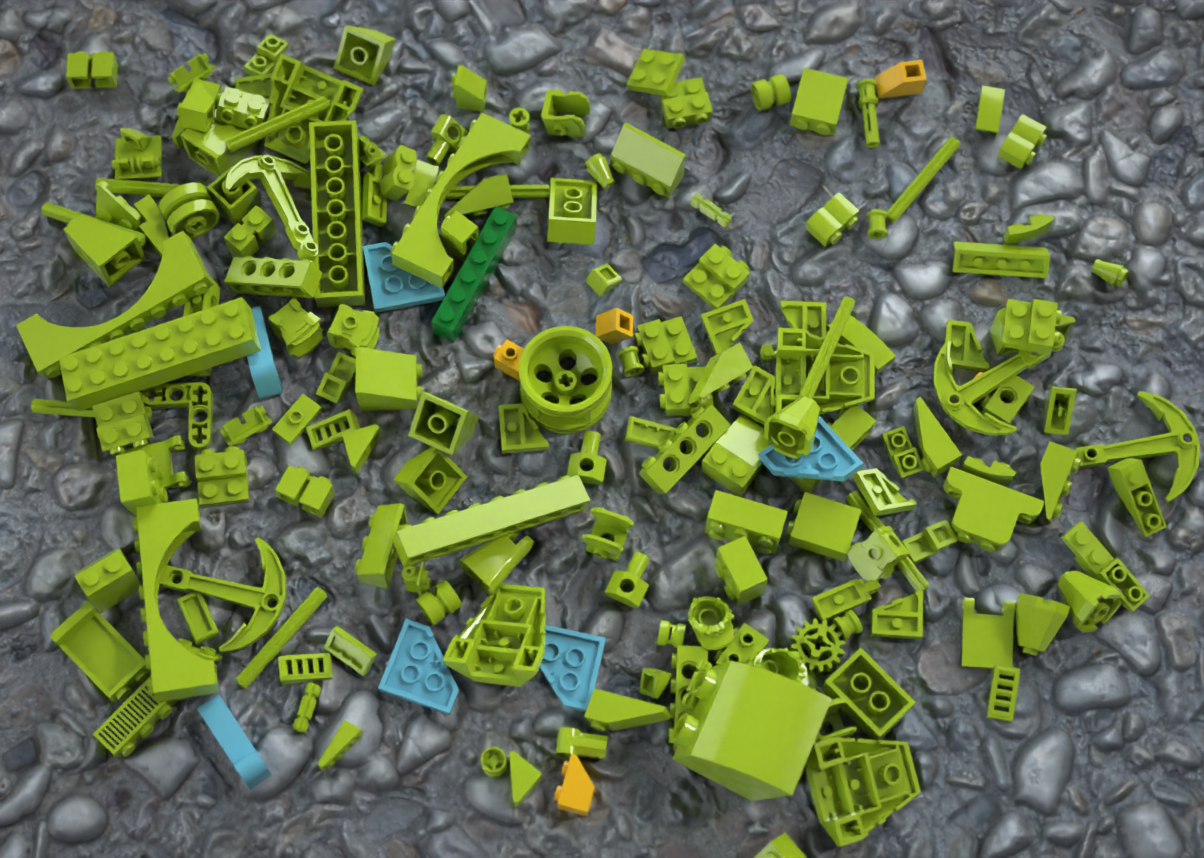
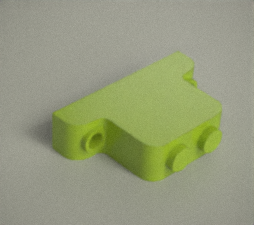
[943,467,1045,552]

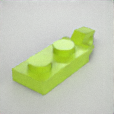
[362,163,387,227]
[811,579,881,623]

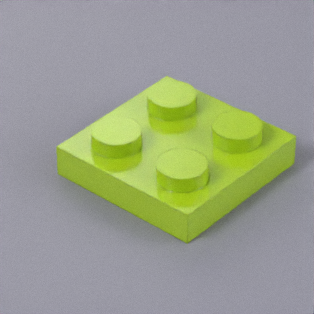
[626,49,686,96]

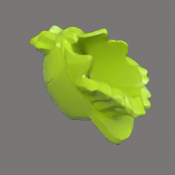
[688,596,735,650]
[746,648,807,685]

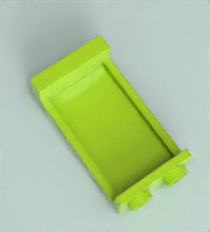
[49,600,151,704]

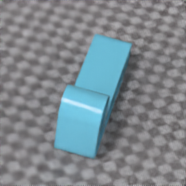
[247,306,283,399]
[197,694,272,790]

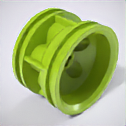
[519,326,612,434]

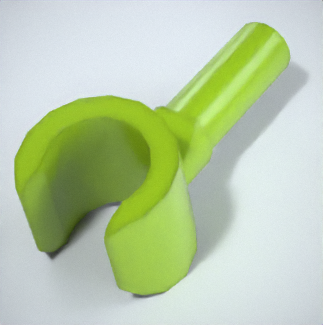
[759,344,776,362]

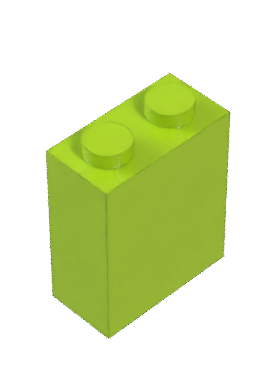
[790,68,848,136]
[786,492,861,562]

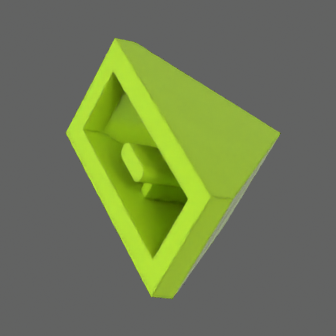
[1044,386,1077,435]
[342,424,382,475]
[509,751,543,808]

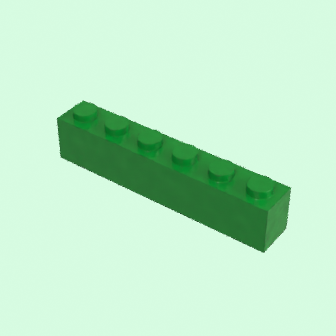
[431,206,517,343]

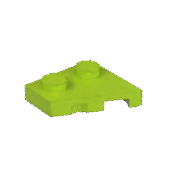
[95,180,142,232]
[700,299,754,355]
[780,300,826,338]
[944,319,990,372]
[731,365,775,425]
[498,403,549,454]
[853,468,917,516]
[871,590,923,640]

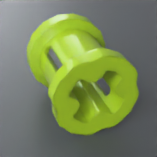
[509,108,530,134]
[867,209,888,240]
[618,346,645,377]

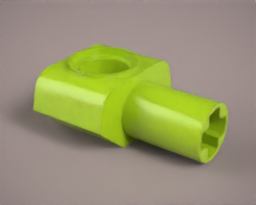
[425,114,468,166]
[567,431,607,485]
[605,552,650,608]

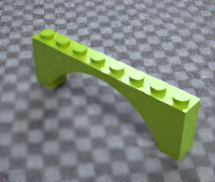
[390,113,531,288]
[16,230,214,379]
[133,498,219,702]

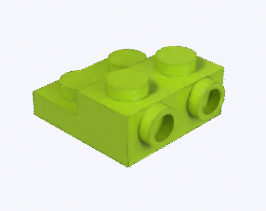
[659,77,712,128]
[215,87,270,129]
[683,244,750,310]
[1001,299,1062,354]
[634,316,697,375]
[658,364,713,417]
[92,391,154,455]
[195,446,250,508]

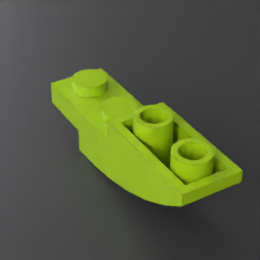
[1061,521,1150,612]

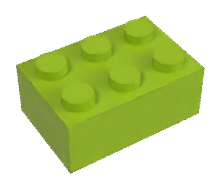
[705,490,788,554]
[822,648,916,740]

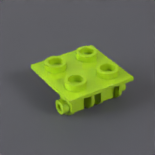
[112,136,162,180]

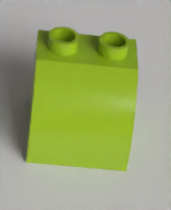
[671,661,832,801]

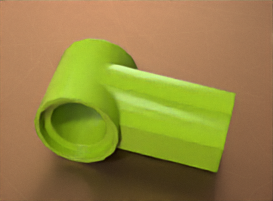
[555,727,608,760]

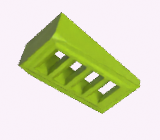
[306,409,360,450]
[278,653,333,685]
[986,665,1020,722]
[318,720,364,772]

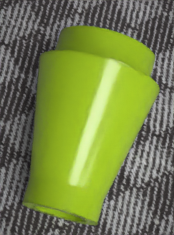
[585,153,615,189]
[1091,259,1129,288]

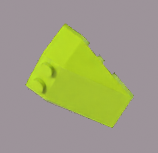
[265,53,364,165]
[775,328,875,414]
[442,584,546,687]
[806,737,921,847]

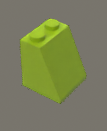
[181,109,259,177]
[63,215,146,287]
[355,347,423,411]
[408,391,479,455]
[75,547,142,614]

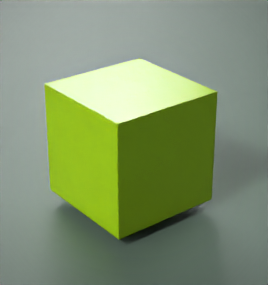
[207,165,262,225]

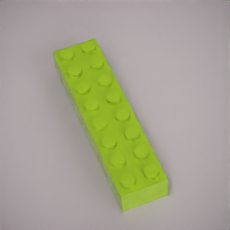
[309,120,365,308]
[59,297,261,411]

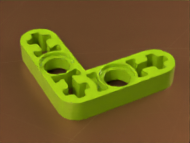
[141,382,213,452]

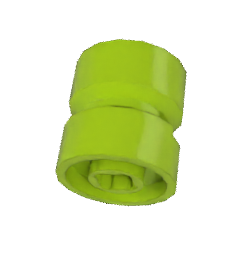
[751,74,791,111]
[415,579,463,626]

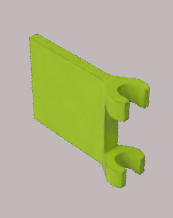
[118,435,190,489]
[961,598,1015,669]

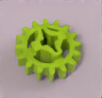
[790,618,846,674]

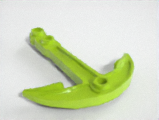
[224,155,319,262]
[933,331,1065,436]
[1075,391,1200,503]
[160,537,287,653]

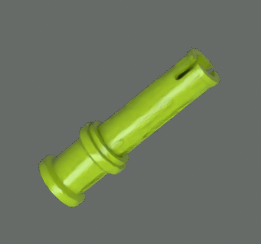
[856,79,881,148]

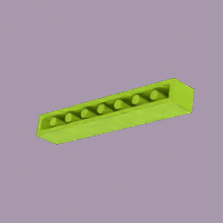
[393,475,590,568]

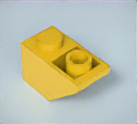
[874,60,927,99]
[554,754,595,817]

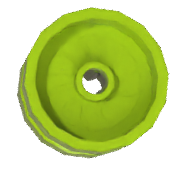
[158,183,220,239]

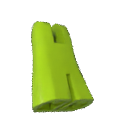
[459,530,534,595]

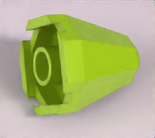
[764,397,820,459]
[1058,571,1121,633]
[1015,593,1070,656]

